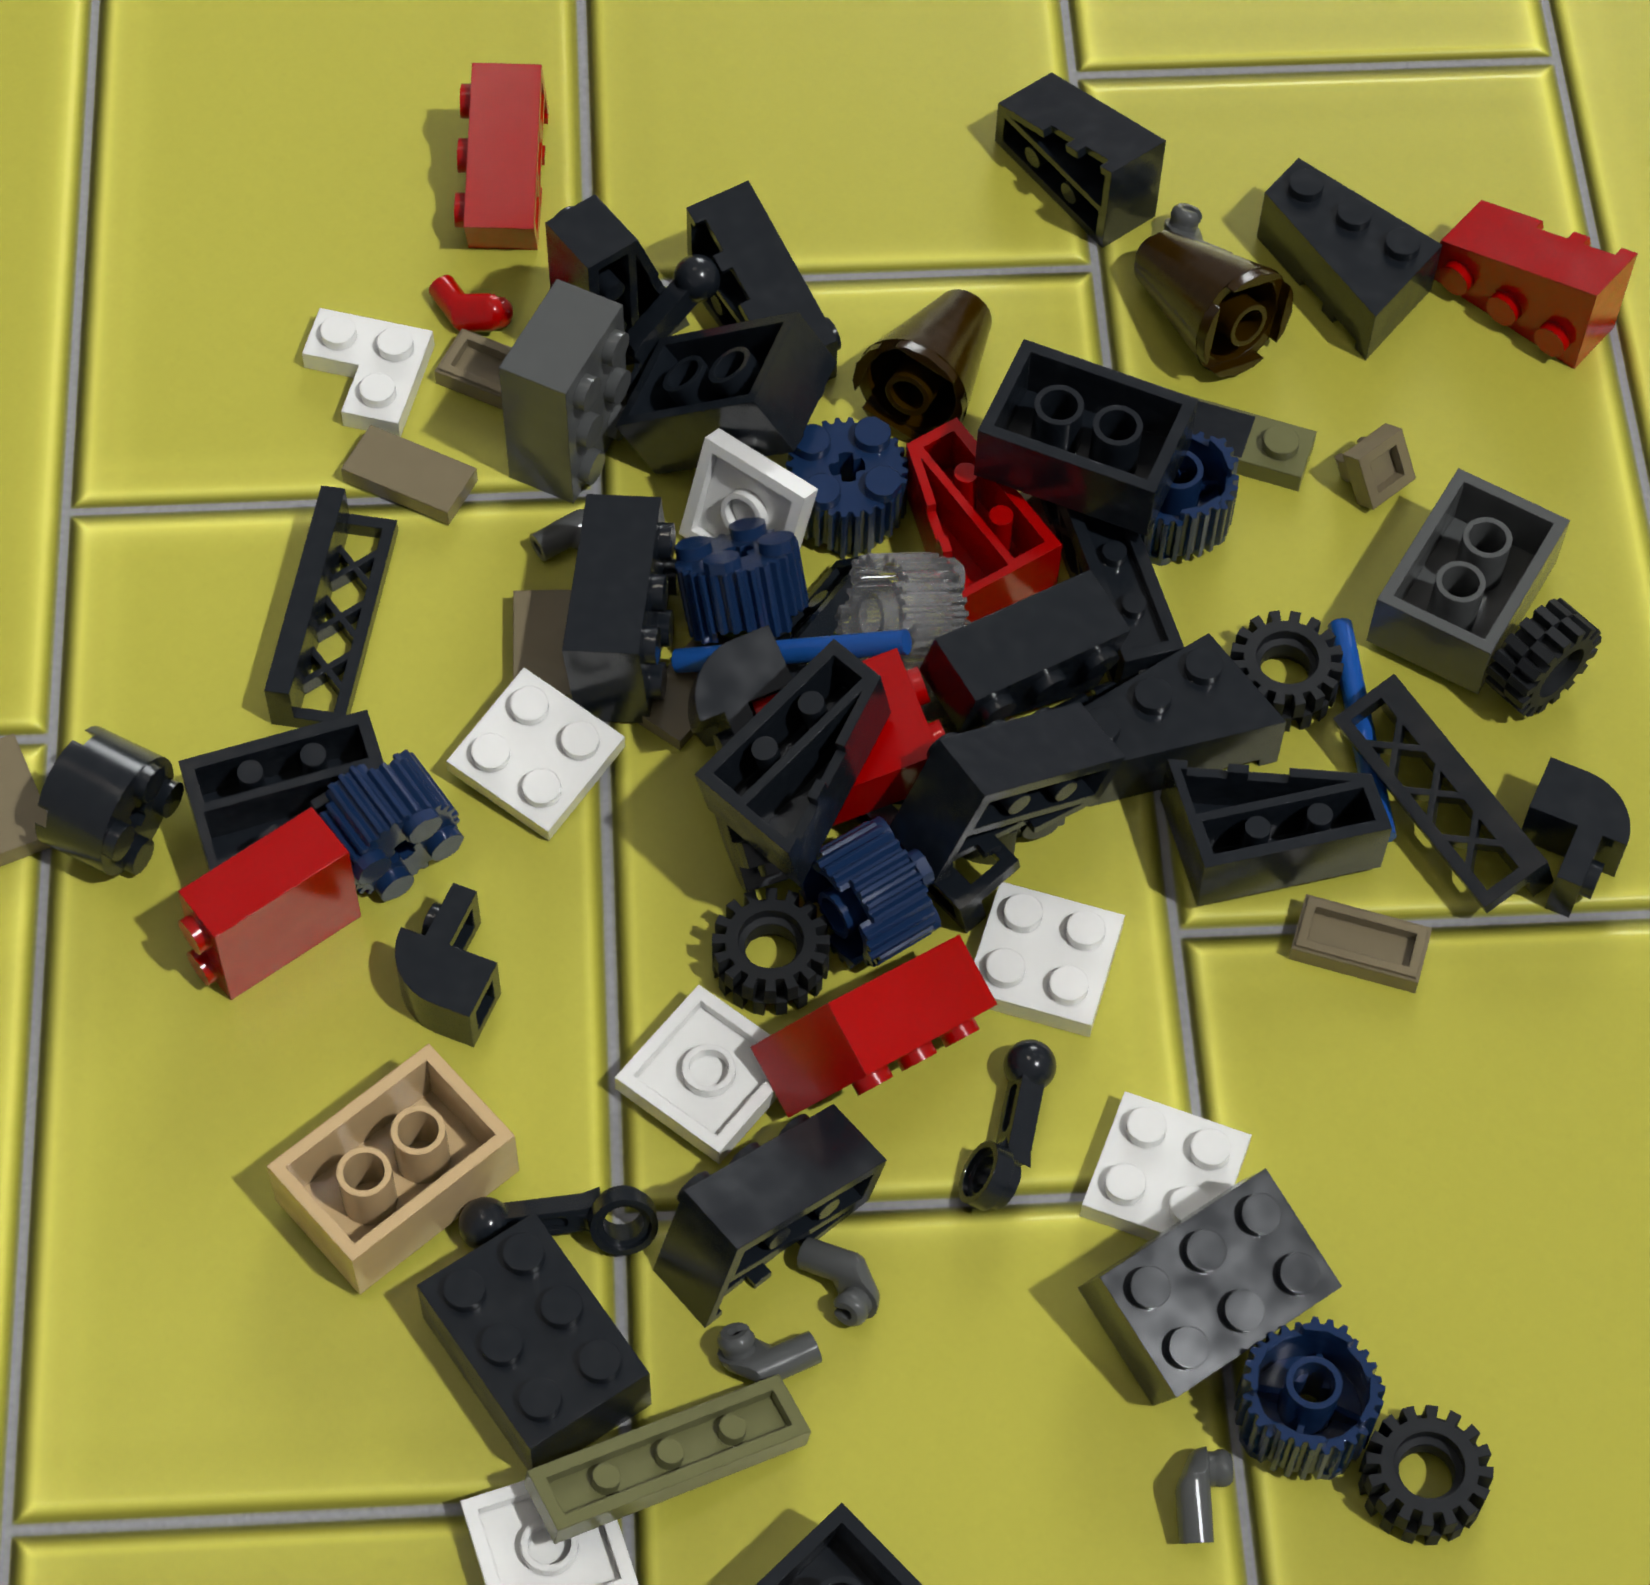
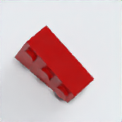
[454,63,549,250]
[1434,200,1638,369]
[905,417,1062,631]
[750,934,998,1118]

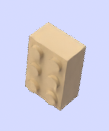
[267,1044,519,1294]

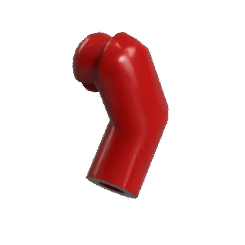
[429,275,513,333]

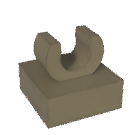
[1335,423,1416,510]

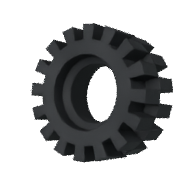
[1485,598,1602,717]
[1230,610,1344,732]
[712,888,830,1016]
[1358,1405,1494,1546]

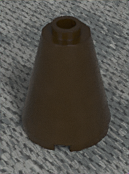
[1134,231,1293,377]
[852,289,992,443]

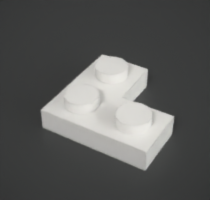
[302,308,435,437]

